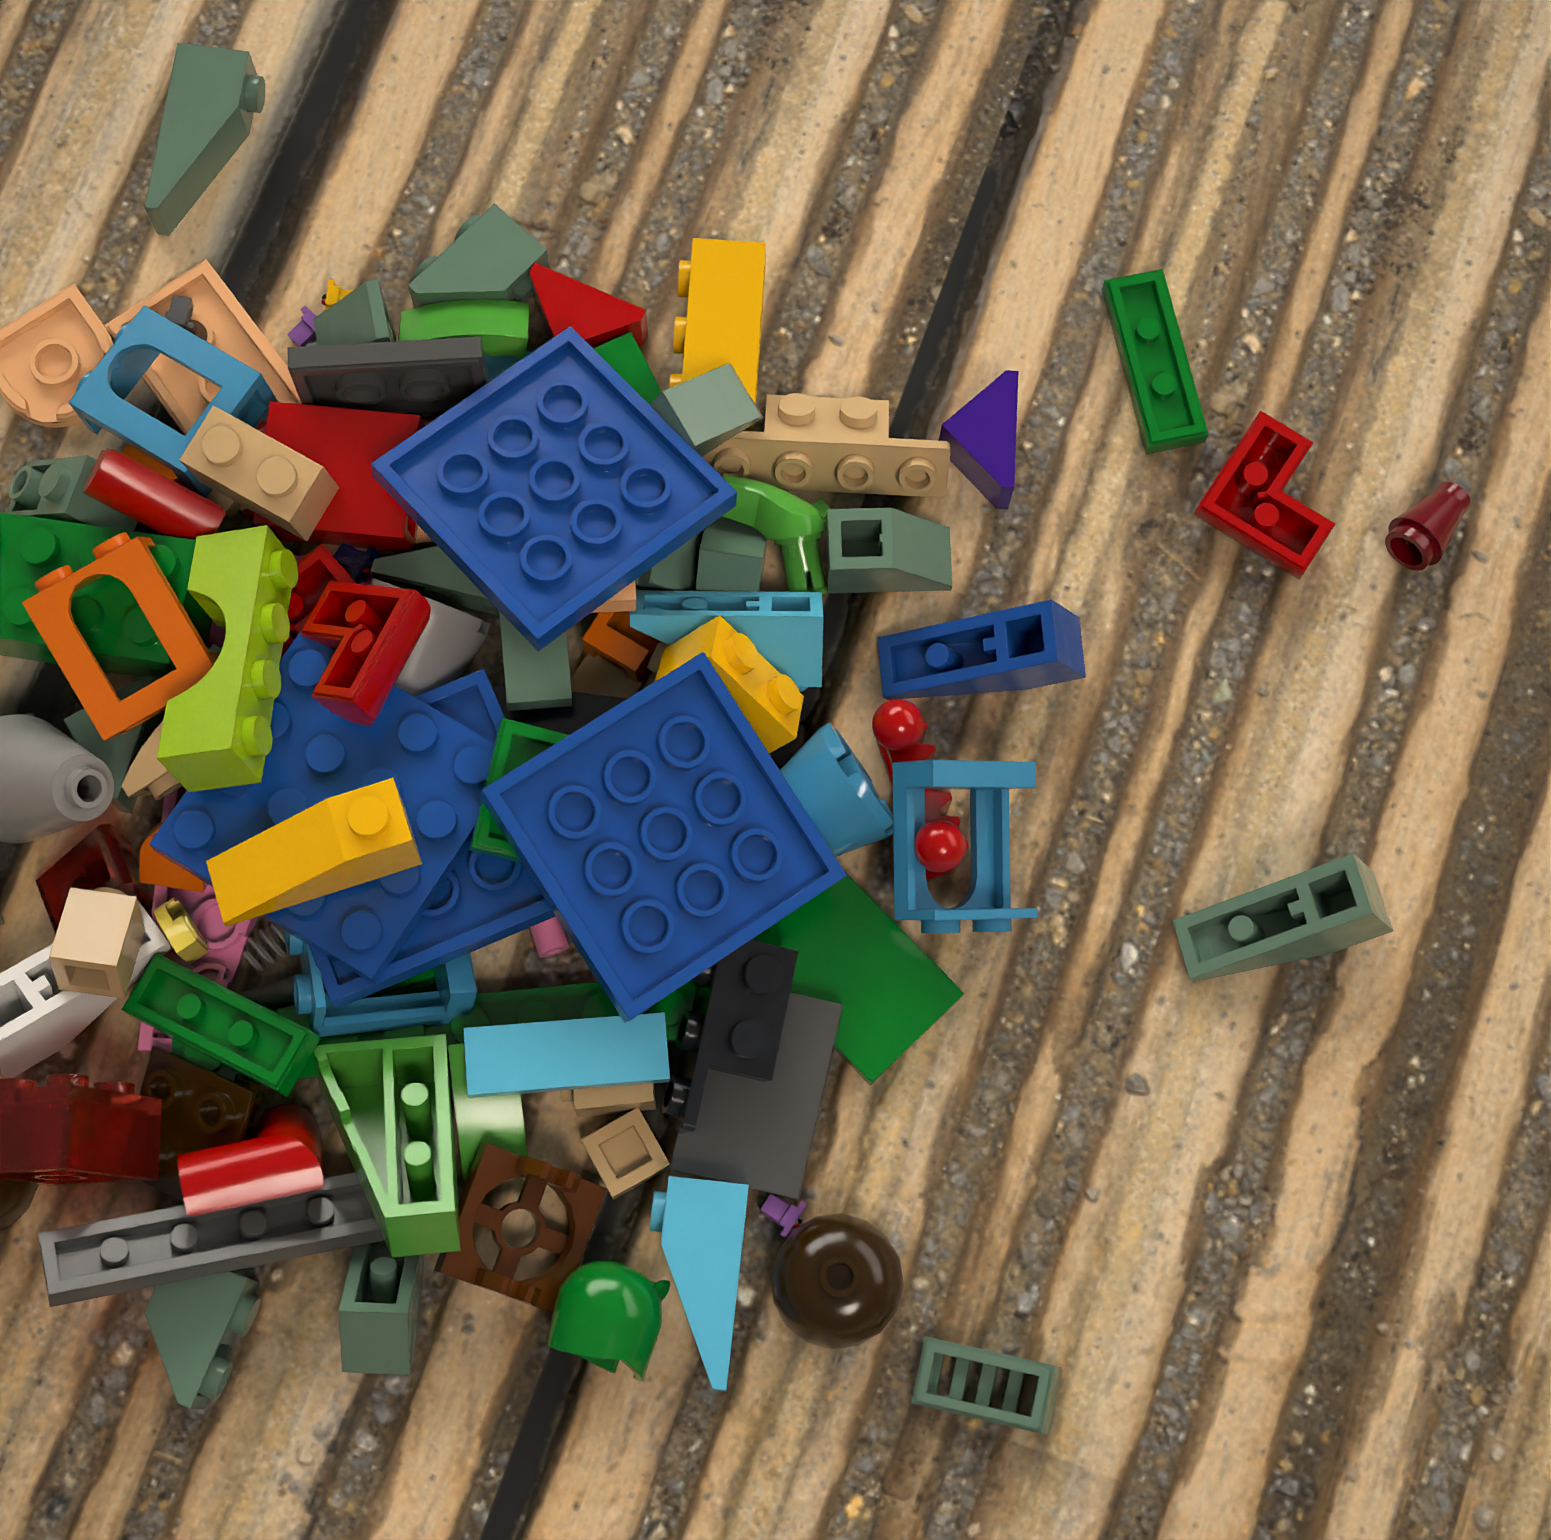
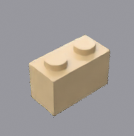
[179,405,340,542]

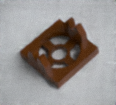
[434,1142,607,1313]

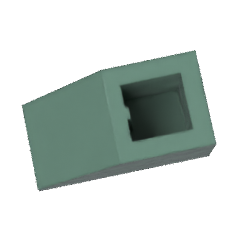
[408,203,550,308]
[6,455,137,531]
[825,508,952,594]
[144,1271,261,1409]

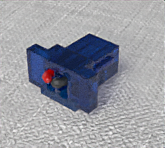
[333,542,379,584]

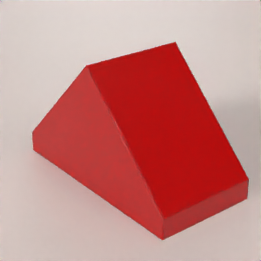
[529,262,648,349]

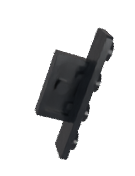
[662,939,799,1134]

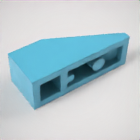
[630,590,823,692]
[650,1176,749,1392]

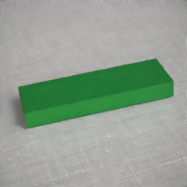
[1101,269,1209,455]
[121,953,321,1097]

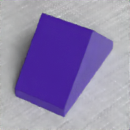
[939,370,1019,509]

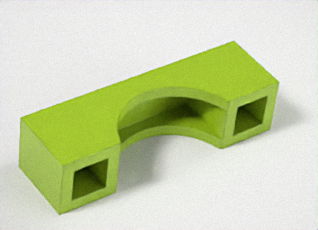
[156,525,298,792]

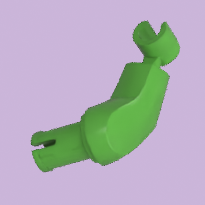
[721,473,827,595]

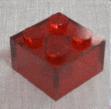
[0,1074,162,1186]

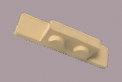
[702,393,951,497]

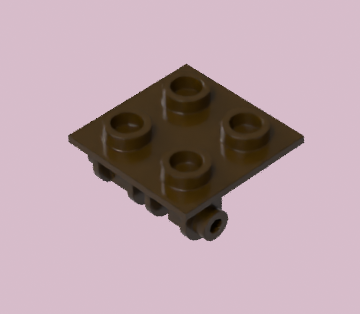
[119,1045,265,1202]

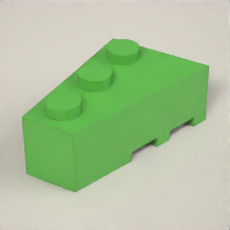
[313,1034,461,1258]

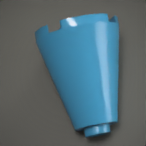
[780,722,893,857]

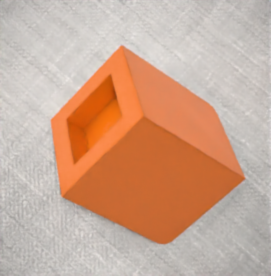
[582,611,662,683]

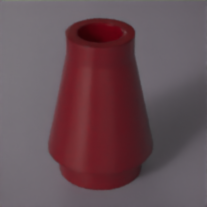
[1385,482,1471,571]

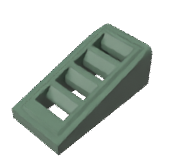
[911,1336,1062,1435]

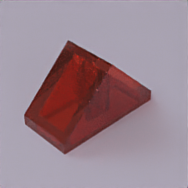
[35,823,153,934]

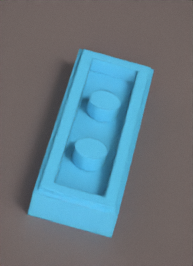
[463,1012,670,1098]

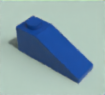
[878,599,1086,700]

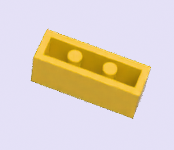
[669,238,766,431]

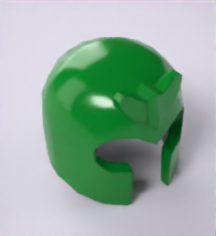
[547,1261,671,1382]

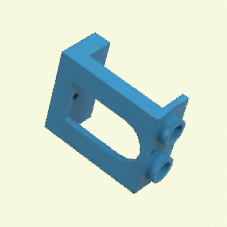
[68,306,278,498]
[892,760,1038,933]
[284,930,477,1037]

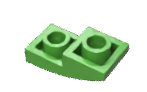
[398,299,529,358]
[448,1043,528,1181]

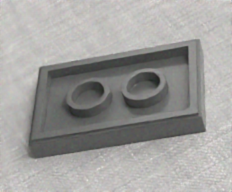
[288,337,490,416]
[670,993,844,1199]

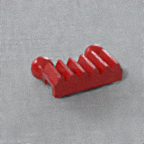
[872,699,969,882]

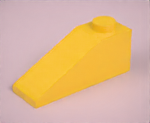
[206,778,422,927]

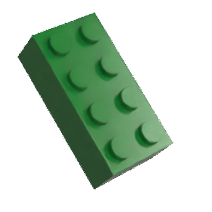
[0,512,213,679]

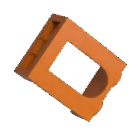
[22,532,219,741]

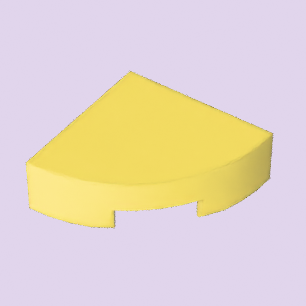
[153,898,209,965]

